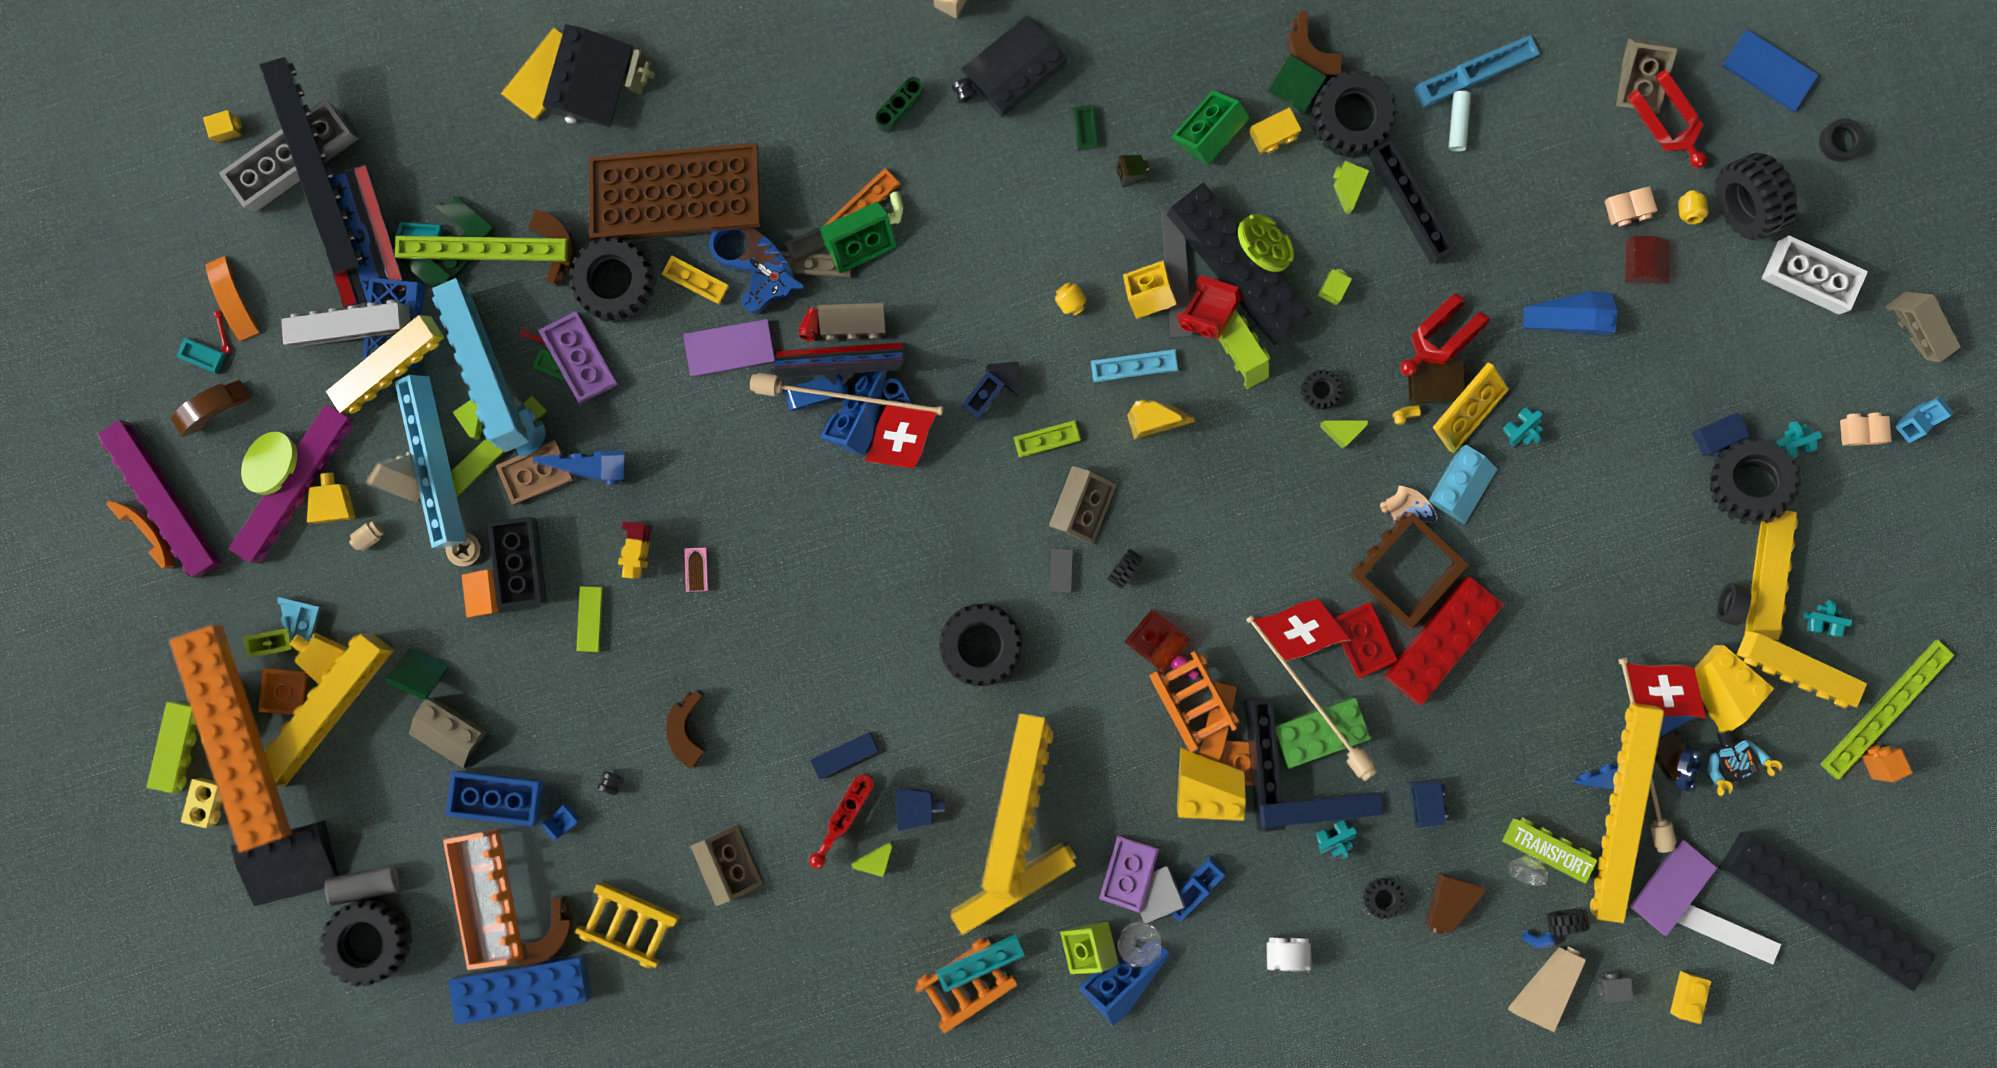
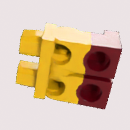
[618,521,652,579]

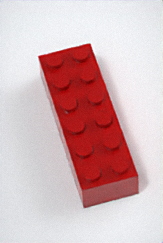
[1383,577,1504,705]

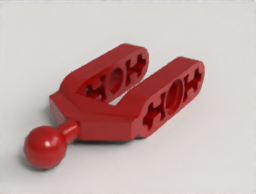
[1627,70,1707,168]
[1400,293,1490,376]
[809,774,874,869]

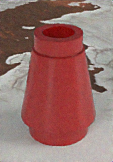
[798,308,819,341]

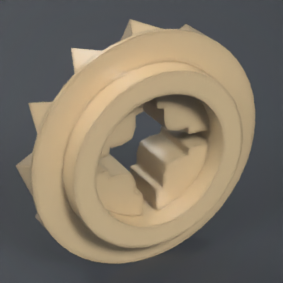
[446,532,481,566]

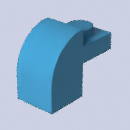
[1895,396,1954,443]
[516,404,545,458]

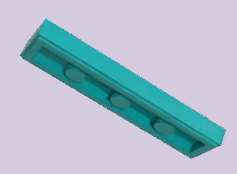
[936,934,1025,992]

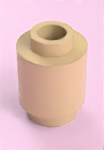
[349,521,384,552]

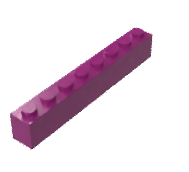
[228,404,355,564]
[97,420,222,578]

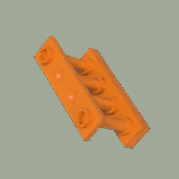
[1149,650,1239,753]
[915,937,1017,1033]

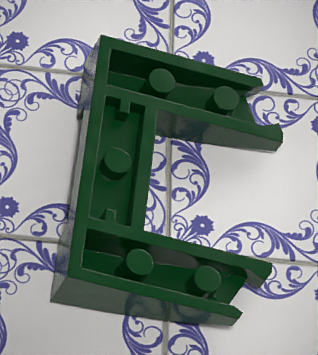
[400,196,497,288]

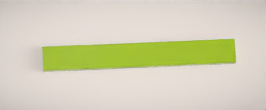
[395,236,568,262]
[1820,640,1955,780]

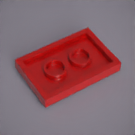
[1334,602,1398,679]

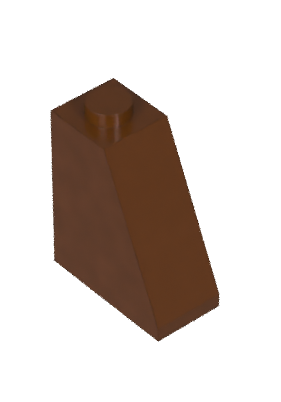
[1425,874,1486,935]

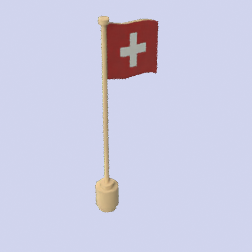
[750,373,943,469]
[1246,599,1378,781]
[1618,658,1706,852]

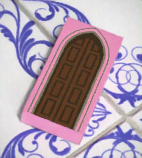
[684,548,709,592]

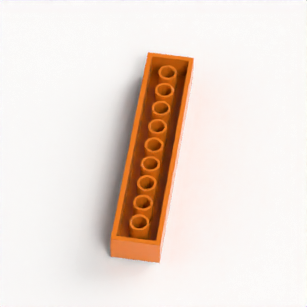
[169,625,292,852]

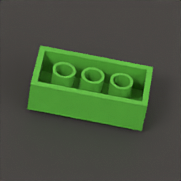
[1275,697,1370,768]

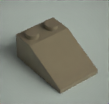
[1616,38,1677,112]

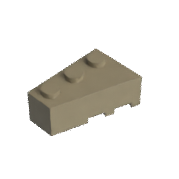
[1885,292,1960,362]

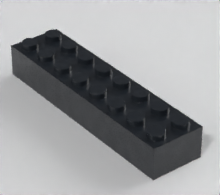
[1166,182,1313,346]

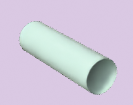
[1449,91,1471,151]

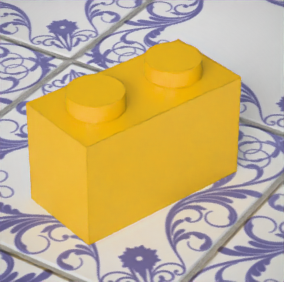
[1249,107,1301,154]
[1670,971,1711,1024]

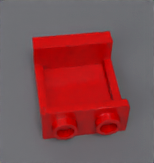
[1177,275,1241,339]

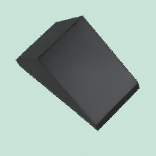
[985,362,1021,397]

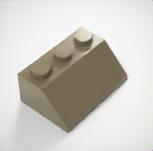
[818,303,886,341]
[1049,466,1116,544]
[409,697,488,768]
[691,825,763,906]

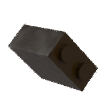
[1407,358,1467,405]

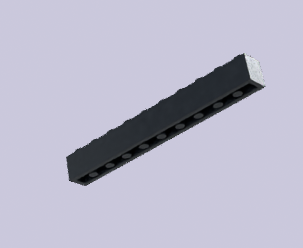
[259,57,363,276]

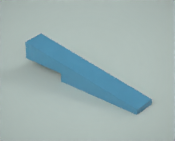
[1413,35,1540,108]

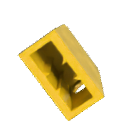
[307,473,356,524]
[289,633,348,684]

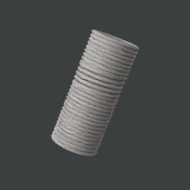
[325,865,399,906]

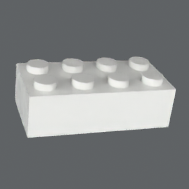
[1762,236,1868,314]

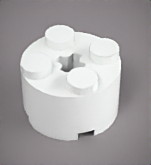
[1267,938,1311,971]

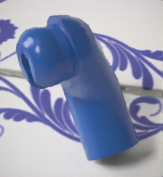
[1522,930,1556,949]

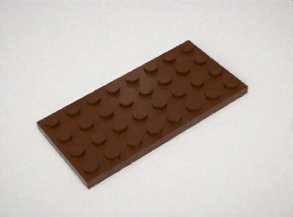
[589,143,761,241]

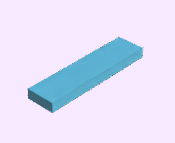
[1091,349,1178,383]

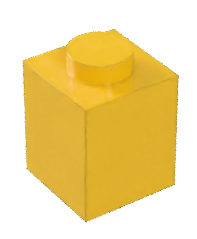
[203,110,242,143]

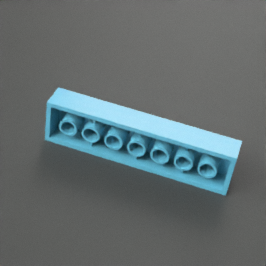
[432,278,529,452]

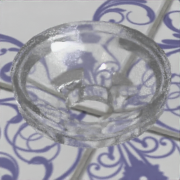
[1507,855,1548,886]

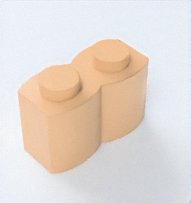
[1605,186,1657,227]
[1840,413,1892,446]

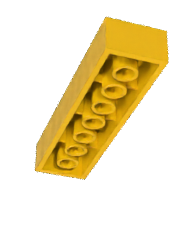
[265,634,394,788]
[982,714,1053,900]

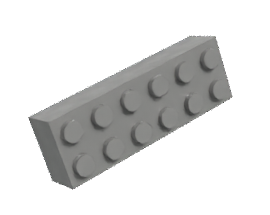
[219,98,358,213]

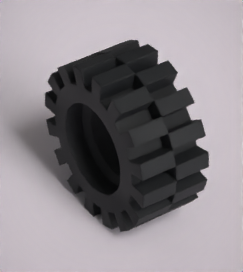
[1301,369,1342,410]
[1107,548,1143,589]
[1363,878,1405,920]
[1546,909,1590,935]

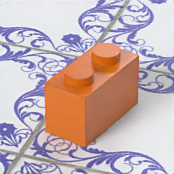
[1861,745,1912,782]

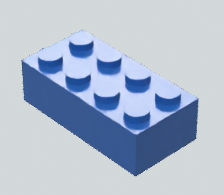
[445,770,545,826]

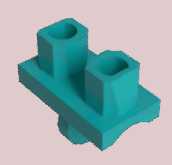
[1503,407,1543,448]
[1774,421,1822,458]
[1803,600,1852,637]
[1316,820,1357,859]

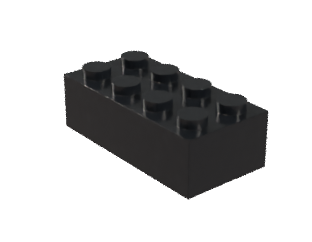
[487,517,547,609]

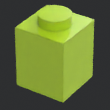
[1317,269,1352,305]

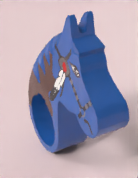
[709,228,805,314]

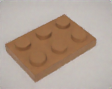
[496,440,574,505]

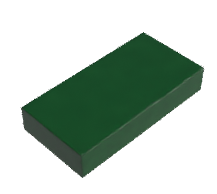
[1073,105,1099,150]

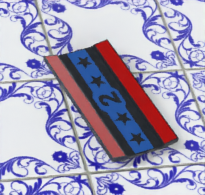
[329,165,407,308]
[771,342,904,385]

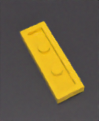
[662,255,729,305]

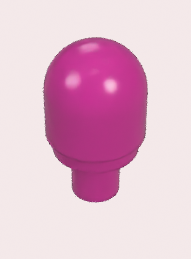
[1171,655,1199,680]

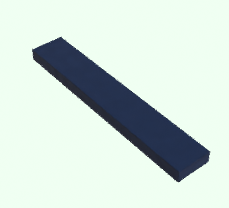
[1260,793,1383,828]

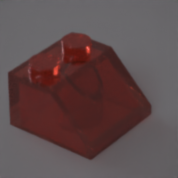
[1625,235,1670,284]
[1124,609,1190,673]

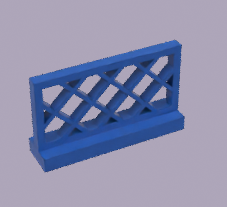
[362,277,425,369]

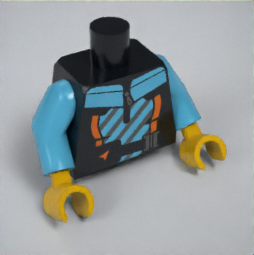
[1707,730,1782,796]

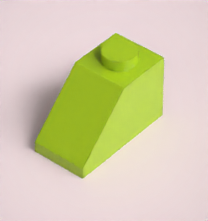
[1333,161,1369,214]

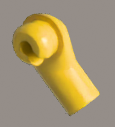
[1393,405,1420,425]

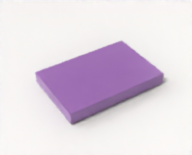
[1099,836,1160,913]

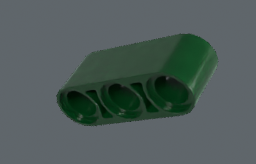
[875,77,924,133]

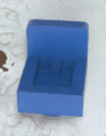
[541,802,582,840]

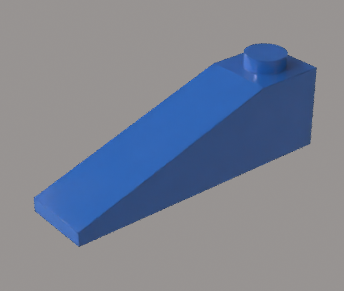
[1523,291,1617,336]
[820,370,887,456]
[533,451,624,485]
[1079,940,1170,1026]

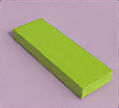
[1013,420,1081,458]
[576,586,603,652]

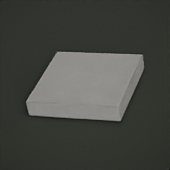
[1140,866,1185,924]

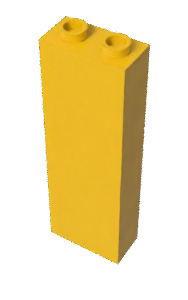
[951,842,1077,935]

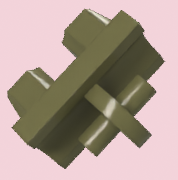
[623,49,656,94]

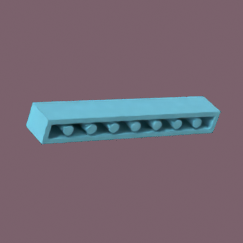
[395,375,466,548]

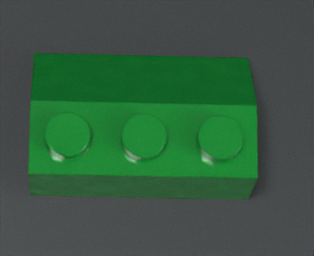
[1171,90,1250,165]
[820,201,896,274]

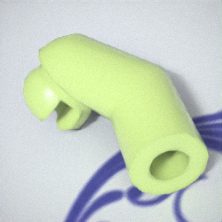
[888,192,903,224]

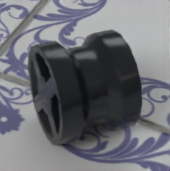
[951,77,977,103]
[597,771,624,795]

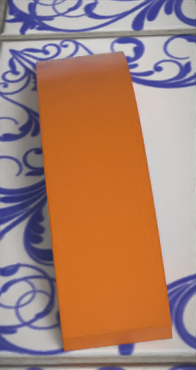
[205,256,260,342]
[106,501,175,569]
[1198,682,1237,762]

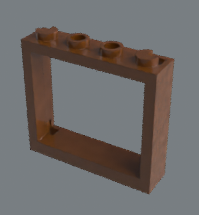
[1350,512,1469,629]

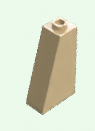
[1508,947,1586,1032]

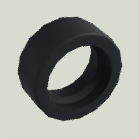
[1819,118,1866,162]
[1716,583,1752,626]

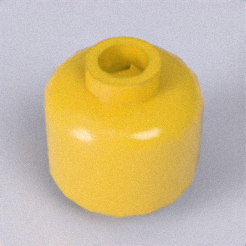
[1678,191,1709,224]
[1055,282,1087,315]

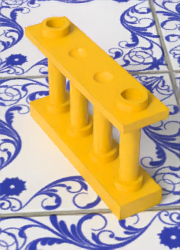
[575,881,680,969]

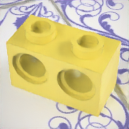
[181,778,223,828]

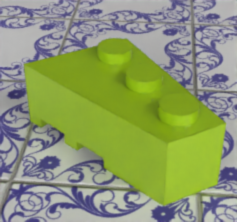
[1219,310,1270,389]

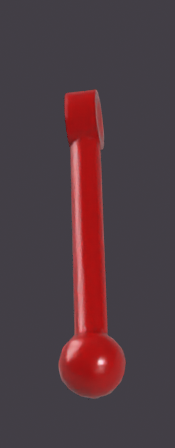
[213,310,231,354]
[520,329,546,345]

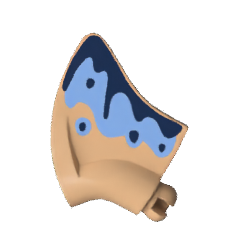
[1380,486,1437,522]

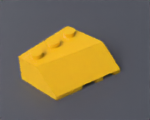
[1127,399,1196,440]
[1694,645,1774,732]
[1177,747,1245,821]

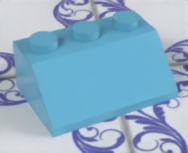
[1428,445,1497,524]

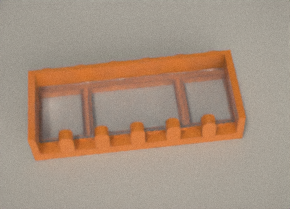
[443,829,524,970]

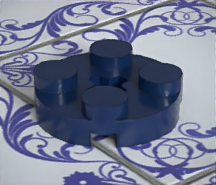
[1676,747,1703,792]

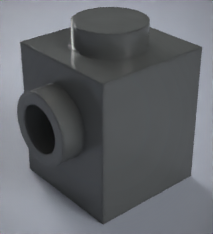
[1596,972,1633,1003]

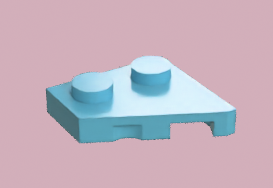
[277,597,322,641]

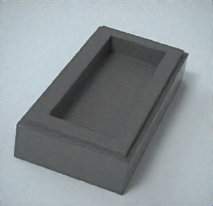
[1049,549,1073,593]

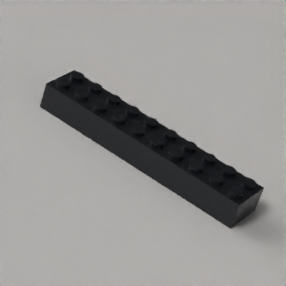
[1718,832,1937,992]

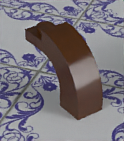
[1287,11,1341,81]
[528,209,576,287]
[171,380,251,437]
[666,690,707,769]
[516,895,574,966]

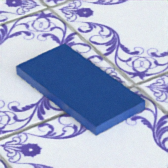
[1722,29,1818,112]

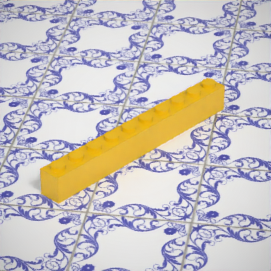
[1590,702,1664,923]

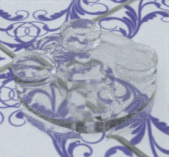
[1118,922,1162,967]

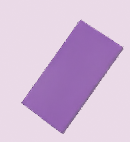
[538,311,618,405]
[683,319,775,377]
[1630,839,1717,935]

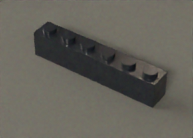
[1368,139,1456,265]
[1244,698,1286,832]

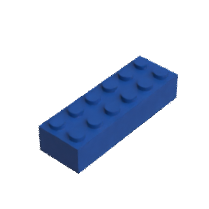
[448,954,591,1024]

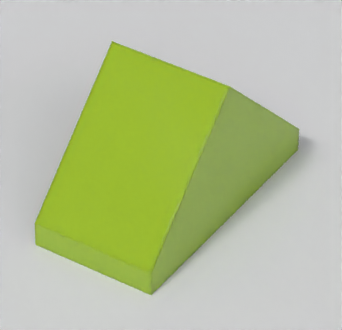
[453,400,483,440]
[1321,421,1368,448]
[243,628,293,658]
[851,841,893,877]

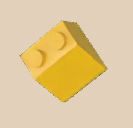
[1123,261,1177,319]

